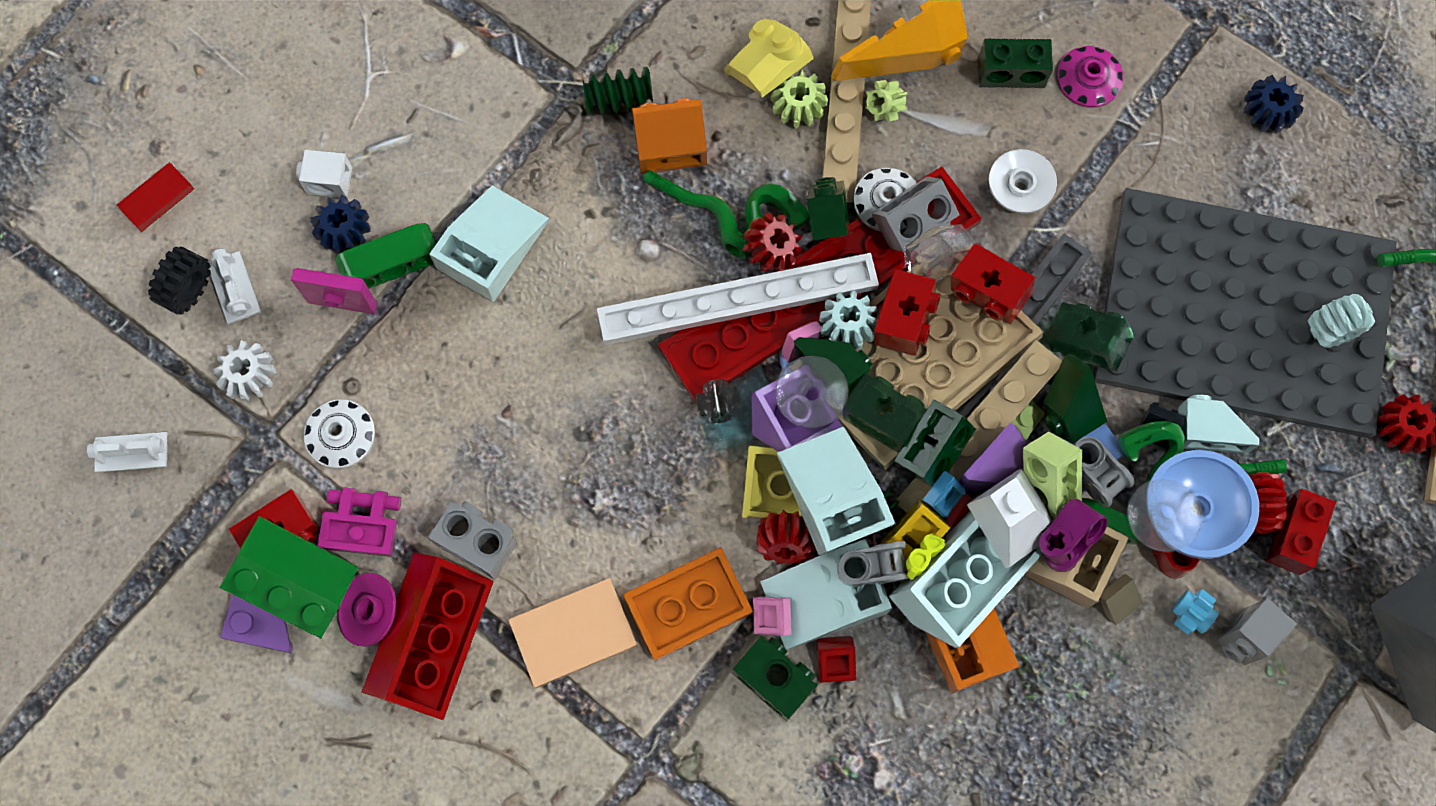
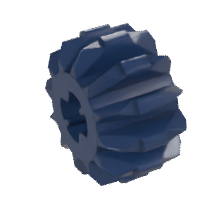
[1243,74,1304,134]
[311,195,371,254]

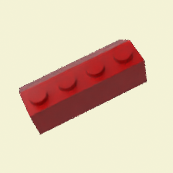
[361,553,494,720]

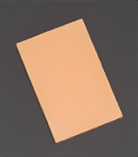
[508,578,638,689]

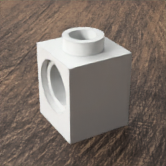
[296,150,352,198]

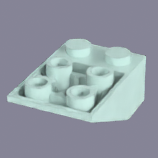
[430,186,549,302]
[777,427,895,555]
[760,539,892,650]

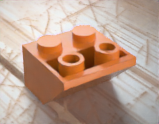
[632,98,707,174]
[925,608,1020,694]

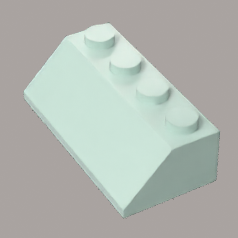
[889,511,1043,648]

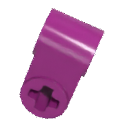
[1039,498,1108,572]

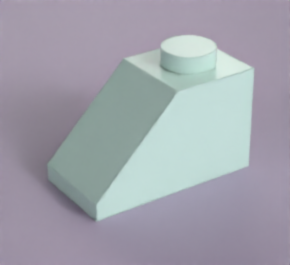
[1178,395,1259,454]

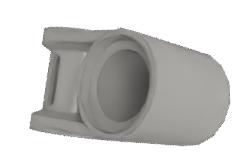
[1073,437,1135,508]
[837,541,909,587]

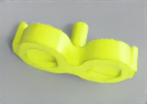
[906,534,945,580]

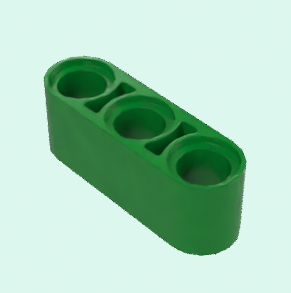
[335,223,436,289]

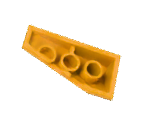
[831,0,968,81]

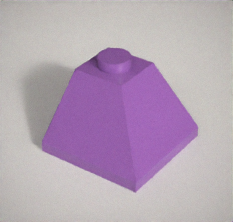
[959,422,1028,495]

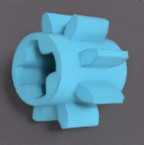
[1171,589,1219,635]

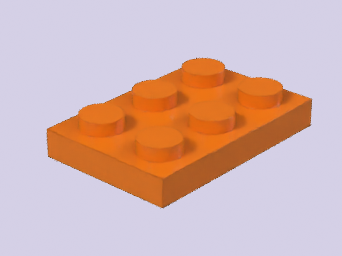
[623,547,753,662]

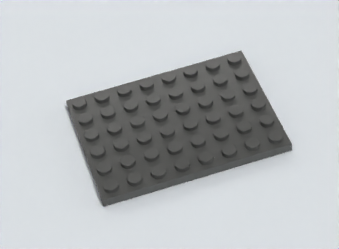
[1094,188,1397,439]

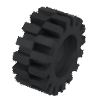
[148,246,211,315]

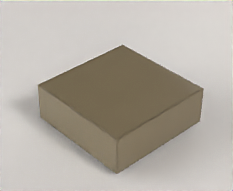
[1099,574,1143,625]

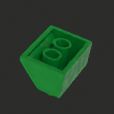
[219,516,358,639]

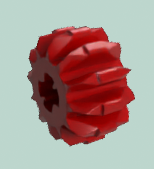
[742,213,803,272]
[1377,394,1436,454]
[1248,472,1288,534]
[756,510,816,567]

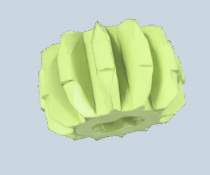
[770,69,828,129]

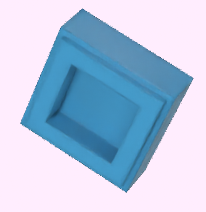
[923,471,966,519]

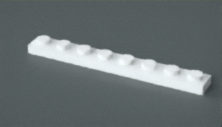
[597,253,879,345]

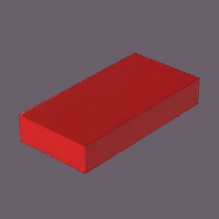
[117,162,194,233]

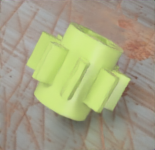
[866,80,907,122]

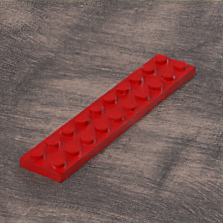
[658,166,982,404]

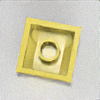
[724,19,814,98]
[742,445,802,518]

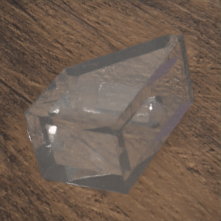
[905,224,978,283]

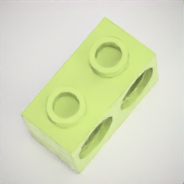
[1023,431,1082,521]

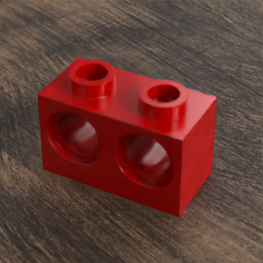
[1265,488,1336,575]

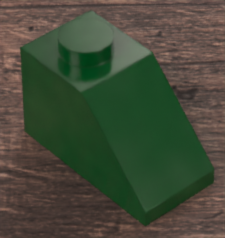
[794,337,873,406]
[1044,353,1108,444]

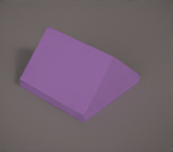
[751,364,842,452]

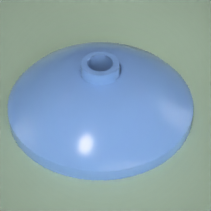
[1146,450,1259,559]

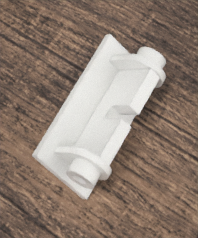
[209,249,261,325]
[87,432,168,473]

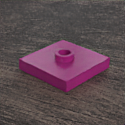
[291,268,378,314]

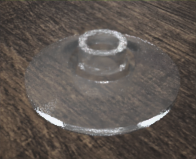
[775,356,848,428]
[1127,479,1203,552]

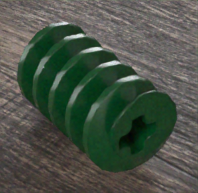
[582,67,653,116]

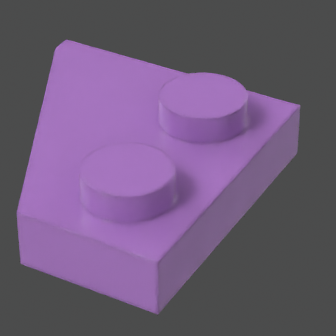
[220,595,293,654]

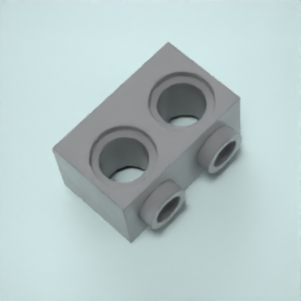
[871,177,960,253]
[428,501,517,580]
[1216,598,1297,665]

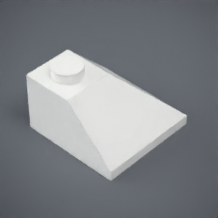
[967,468,1053,568]

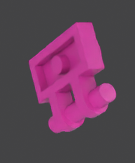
[318,487,401,557]

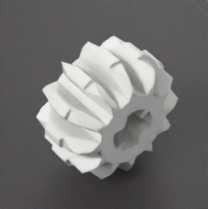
[213,340,276,402]

